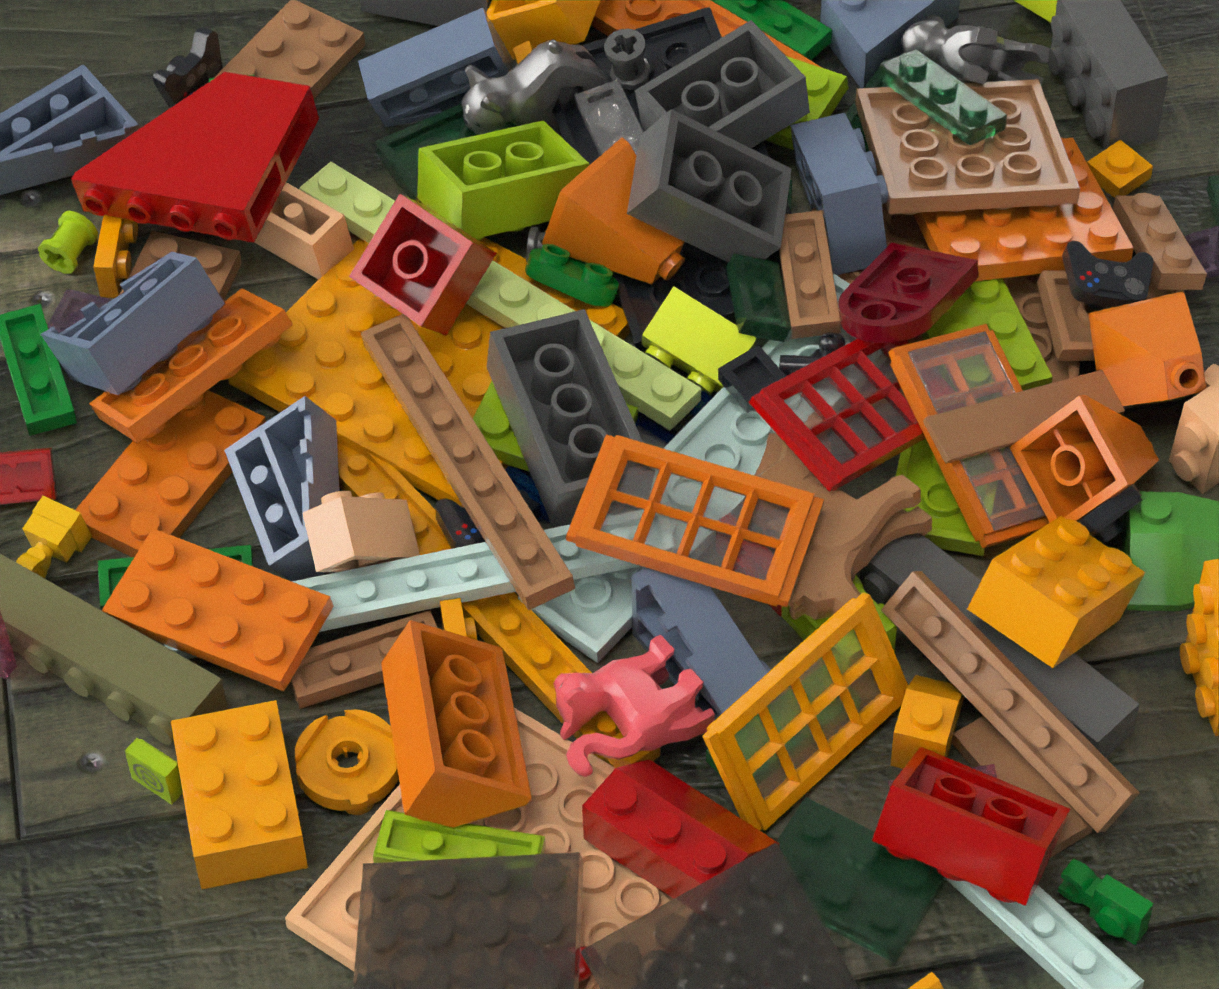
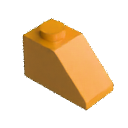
[890,675,965,769]

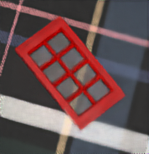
[749,339,964,492]

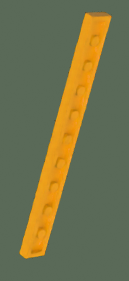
[337,436,661,768]

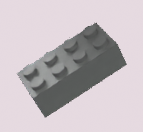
[486,309,655,528]

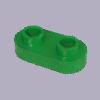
[525,244,619,306]

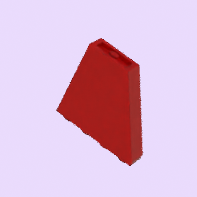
[71,72,319,243]

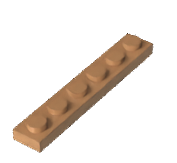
[881,571,1140,833]

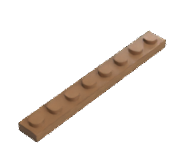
[361,314,575,610]

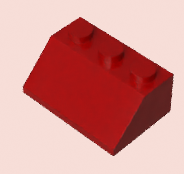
[872,746,1071,906]
[582,759,780,926]

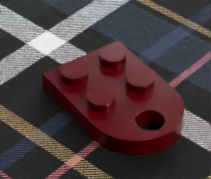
[838,243,979,343]

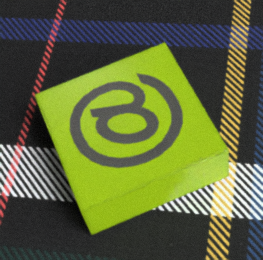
[125,738,183,805]

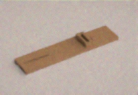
[923,370,1125,464]

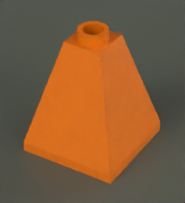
[542,137,685,284]
[1088,292,1206,406]
[1009,395,1159,522]

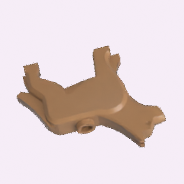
[751,412,932,620]

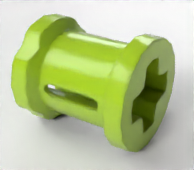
[38,211,98,274]

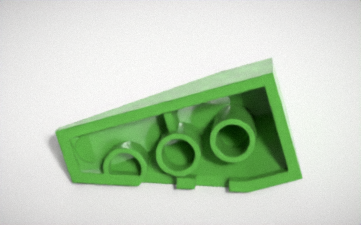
[1121,491,1219,611]

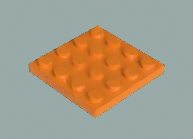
[913,137,1133,281]

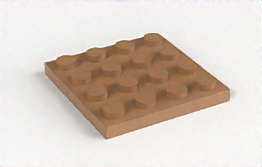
[855,79,1080,215]

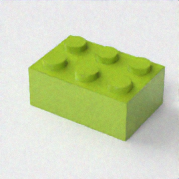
[417,120,589,241]

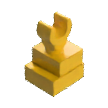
[16,496,92,578]

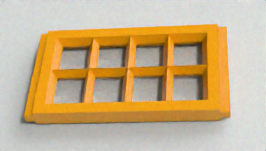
[702,593,908,831]

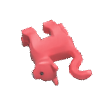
[553,635,715,777]

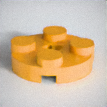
[295,709,399,815]

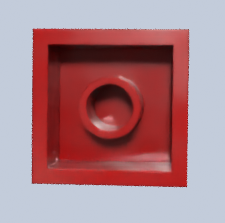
[349,194,497,336]

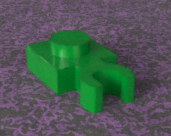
[1058,859,1154,946]

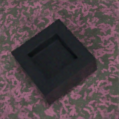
[718,345,786,413]

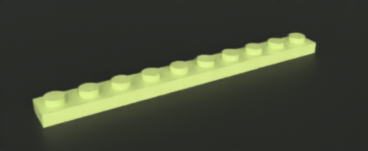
[299,161,701,430]

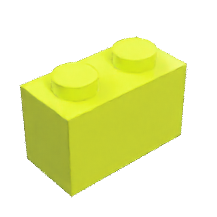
[642,286,757,395]

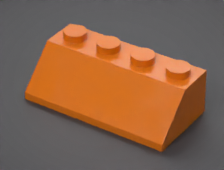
[381,620,532,828]

